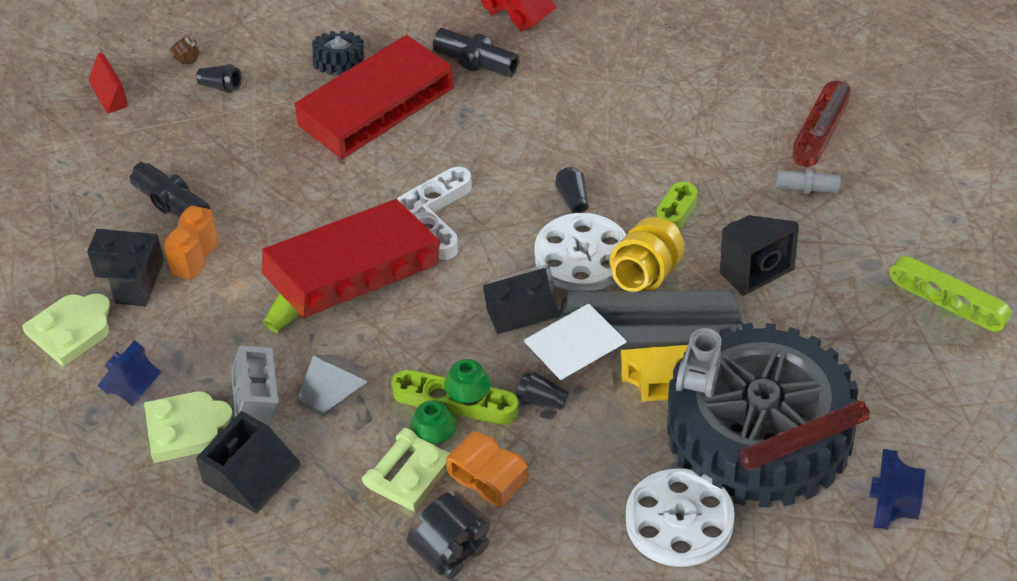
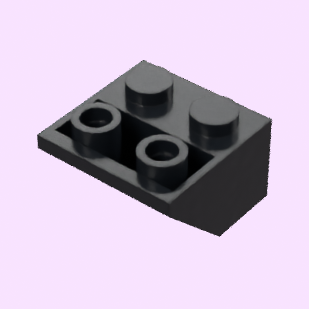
[196,411,301,514]

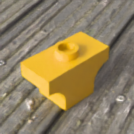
[621,345,688,402]

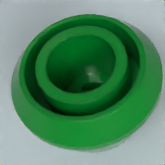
[444,359,491,403]
[410,400,456,445]

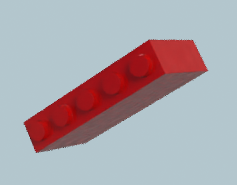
[294,34,454,159]
[262,199,440,319]

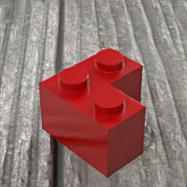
[481,0,557,32]

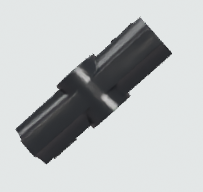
[433,28,520,78]
[129,161,211,218]

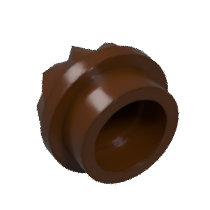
[170,35,200,64]

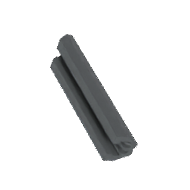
[557,291,744,351]

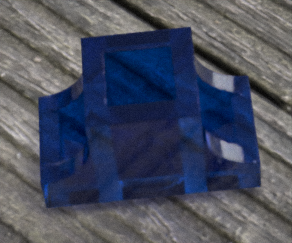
[98,340,162,406]
[869,449,925,530]

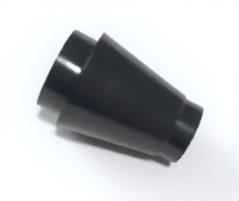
[196,64,242,93]
[555,167,589,214]
[516,371,569,410]

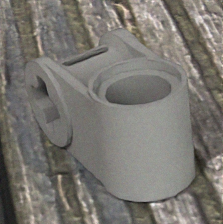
[676,328,721,398]

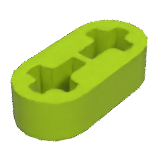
[656,182,698,230]

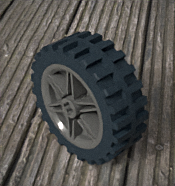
[667,323,860,507]

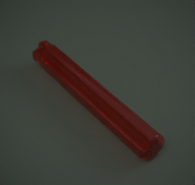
[738,401,870,470]

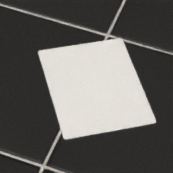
[524,304,626,380]

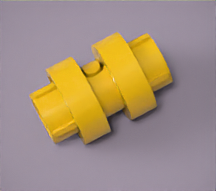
[610,217,685,292]

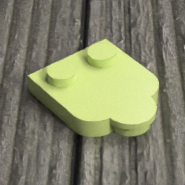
[22,294,111,367]
[144,391,233,463]

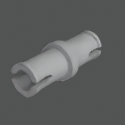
[775,169,840,194]

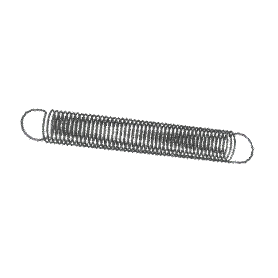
[813,80,849,140]

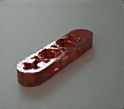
[792,81,850,167]

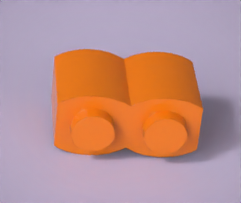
[164,206,218,280]
[446,431,528,508]

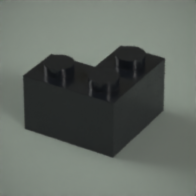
[87,229,164,307]

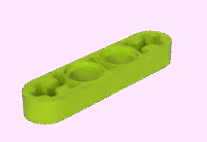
[889,256,1012,332]
[391,370,519,425]

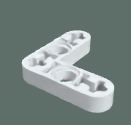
[397,167,472,260]

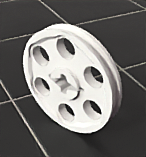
[534,213,626,292]
[626,468,735,567]

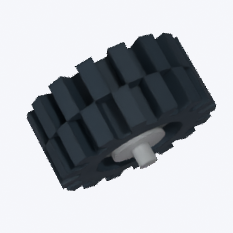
[312,31,364,75]

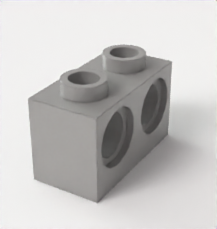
[231,346,278,426]

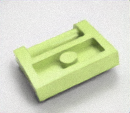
[362,428,450,512]

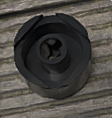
[407,491,490,579]

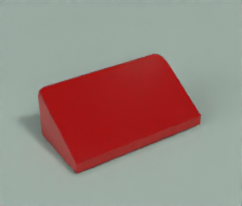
[89,52,128,113]

